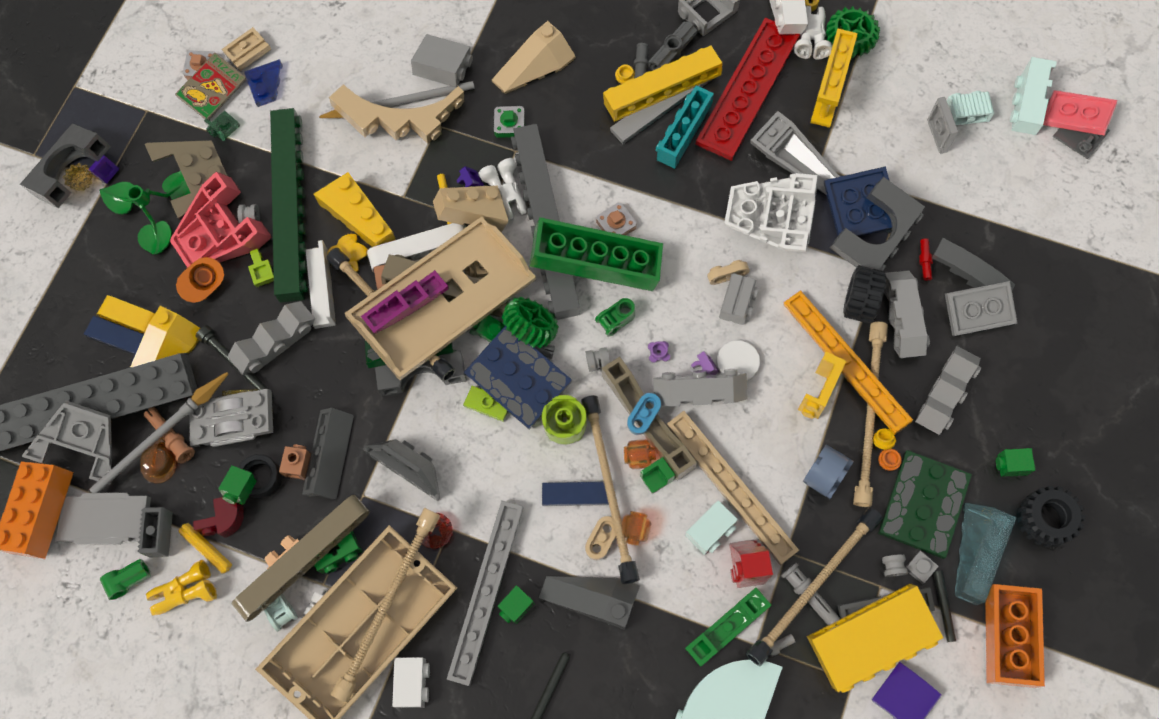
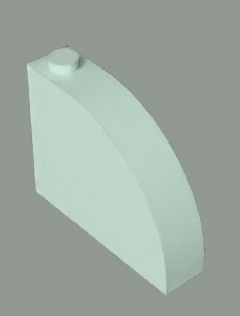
[675,660,782,719]

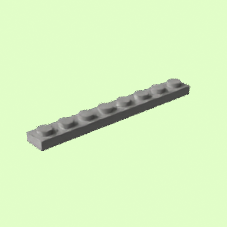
[447,500,523,686]

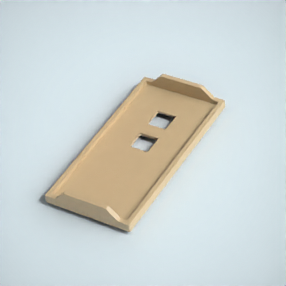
[345,216,536,380]

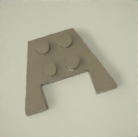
[145,140,227,219]

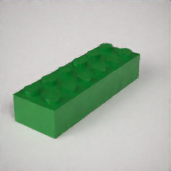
[529,217,663,292]

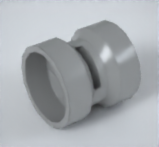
[585,347,610,372]

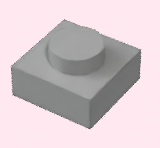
[905,551,939,584]

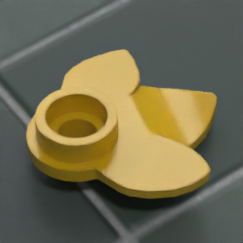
[327,234,368,272]

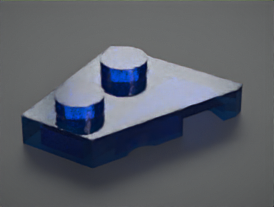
[244,59,283,107]

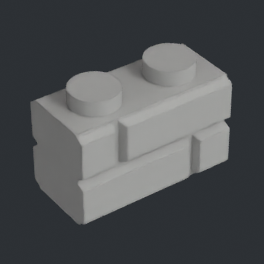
[719,273,759,325]

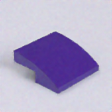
[872,662,942,719]

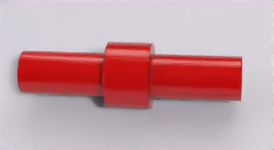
[919,239,933,281]

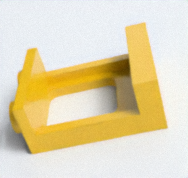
[798,352,846,419]

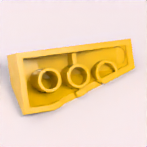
[131,306,200,367]

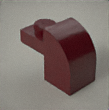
[193,497,244,538]

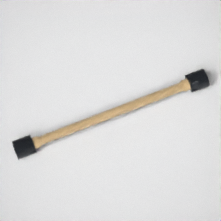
[326,248,456,382]
[581,395,640,584]
[746,507,883,666]

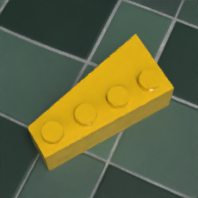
[314,172,396,247]

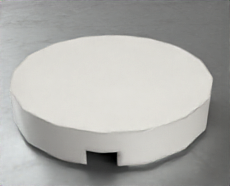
[717,340,760,381]

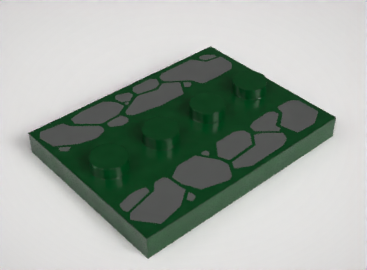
[878,450,972,559]

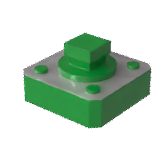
[494,106,525,138]

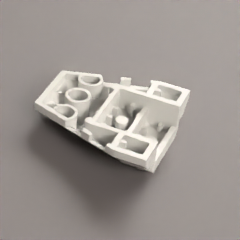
[724,173,818,253]

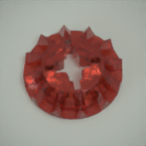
[417,513,453,549]

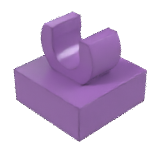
[691,351,719,375]

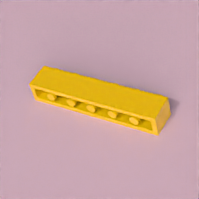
[603,46,722,122]

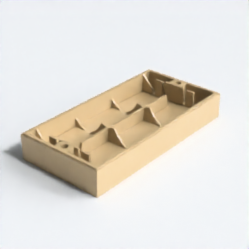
[255,525,457,719]

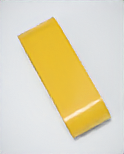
[97,295,155,334]

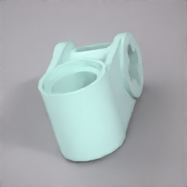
[264,593,298,632]

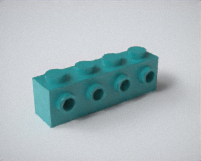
[655,85,714,169]

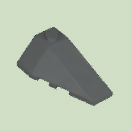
[539,576,640,630]

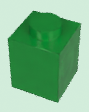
[996,448,1035,477]
[218,465,257,505]
[498,585,535,624]

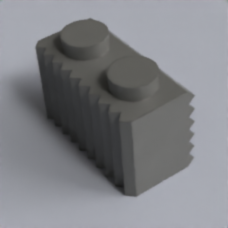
[137,507,173,558]

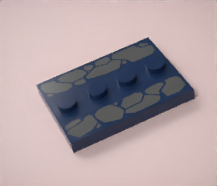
[464,326,572,430]

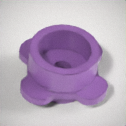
[648,341,670,363]

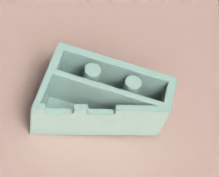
[1010,57,1057,135]

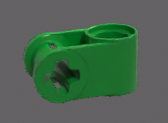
[595,298,635,337]

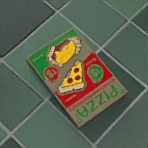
[175,52,246,122]

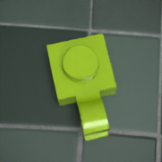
[248,249,274,287]

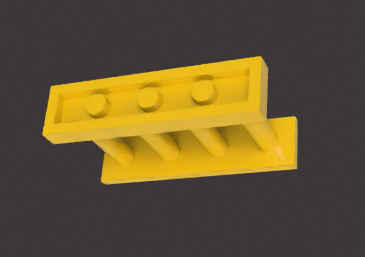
[810,29,858,128]

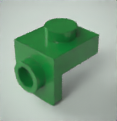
[469,315,505,342]

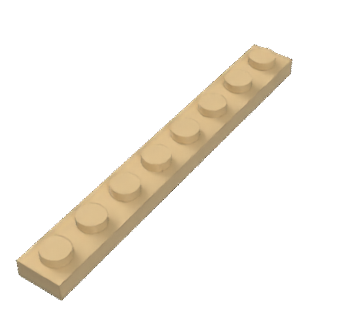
[666,411,799,566]

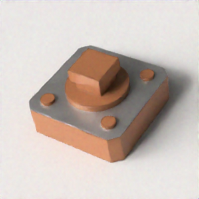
[182,50,214,80]
[596,202,636,235]

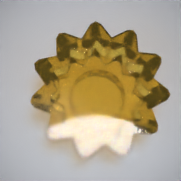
[62,163,92,191]

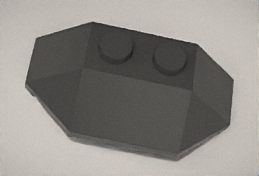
[363,439,440,501]

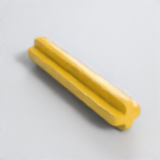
[178,523,232,574]

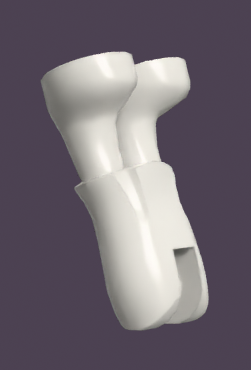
[794,6,832,60]
[479,158,527,221]

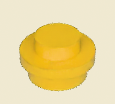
[615,65,635,84]
[873,428,896,449]

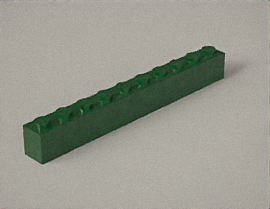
[270,108,308,303]

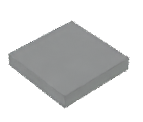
[927,97,958,154]

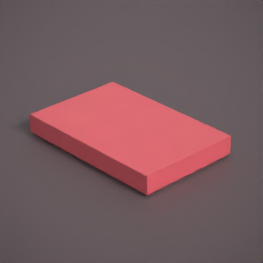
[1043,90,1118,136]

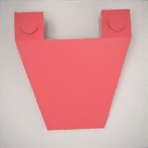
[170,172,272,268]

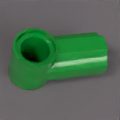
[100,559,150,600]

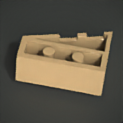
[433,185,508,232]

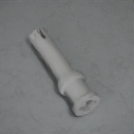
[781,563,841,625]

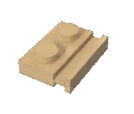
[222,27,271,71]

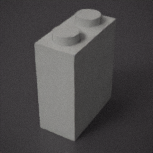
[411,34,473,87]

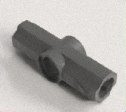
[648,21,697,71]

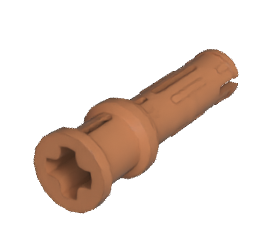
[144,407,195,464]

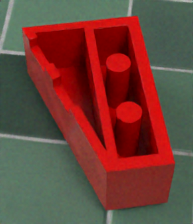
[729,539,773,588]

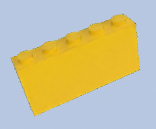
[807,584,943,693]

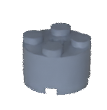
[803,444,854,499]

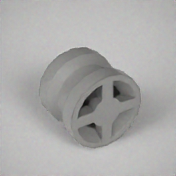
[238,204,260,223]
[882,555,908,577]

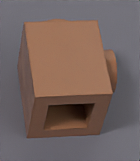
[279,444,311,480]

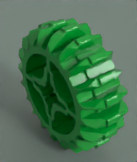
[826,6,880,58]
[502,297,559,348]

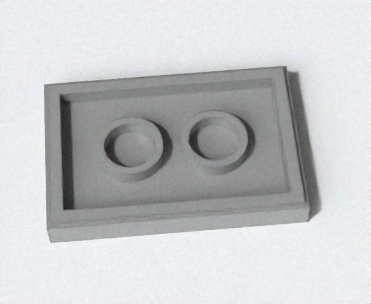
[945,281,1017,336]

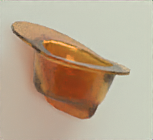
[140,437,177,483]

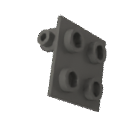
[1053,128,1110,159]

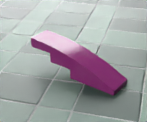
[361,270,449,334]

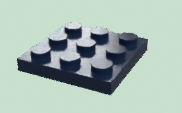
[824,166,892,237]

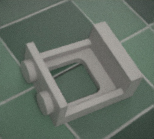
[678,0,740,36]

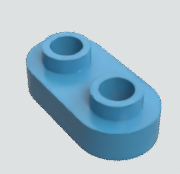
[627,393,661,435]

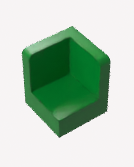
[640,457,675,494]

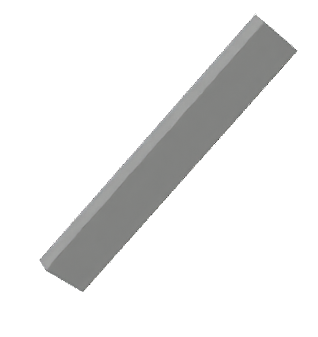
[610,79,713,144]

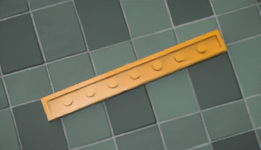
[784,290,913,435]

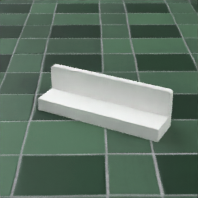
[306,240,336,329]

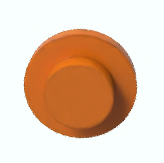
[878,449,902,471]

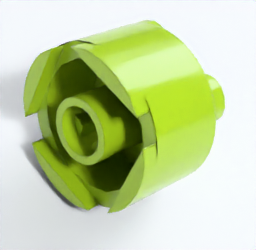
[542,395,587,445]

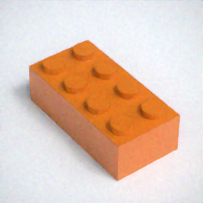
[0,461,74,559]
[985,584,1045,688]

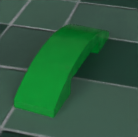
[685,587,772,667]

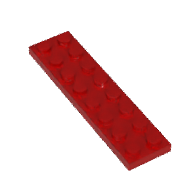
[695,18,800,161]

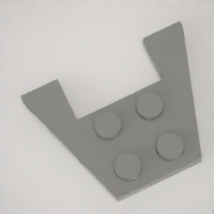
[22,401,112,485]

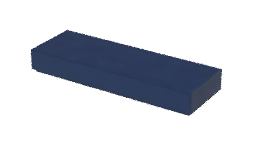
[84,316,144,355]
[542,482,609,506]

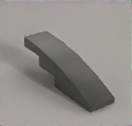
[932,238,1015,290]

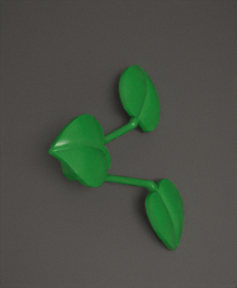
[99,171,191,255]

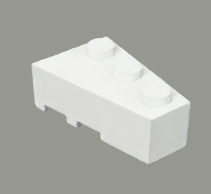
[769,0,808,34]

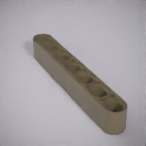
[231,495,370,622]

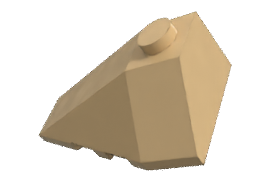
[492,21,576,94]

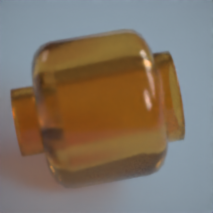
[623,440,656,469]
[622,511,652,546]

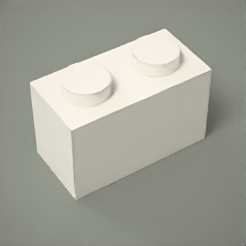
[392,658,430,708]

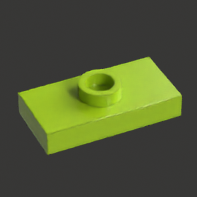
[463,386,508,422]

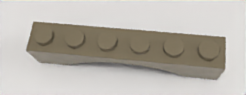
[602,357,697,481]

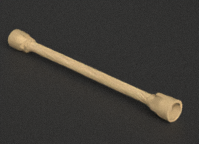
[853,322,888,507]
[331,508,441,702]

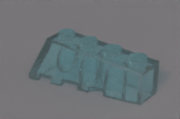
[955,503,1016,605]

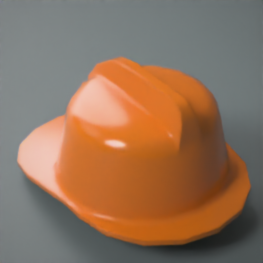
[176,257,224,303]

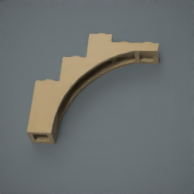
[329,84,464,144]

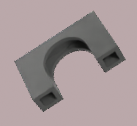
[20,123,111,208]
[829,177,925,271]

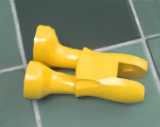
[146,560,217,616]

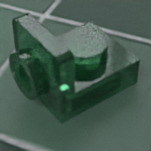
[204,110,240,141]

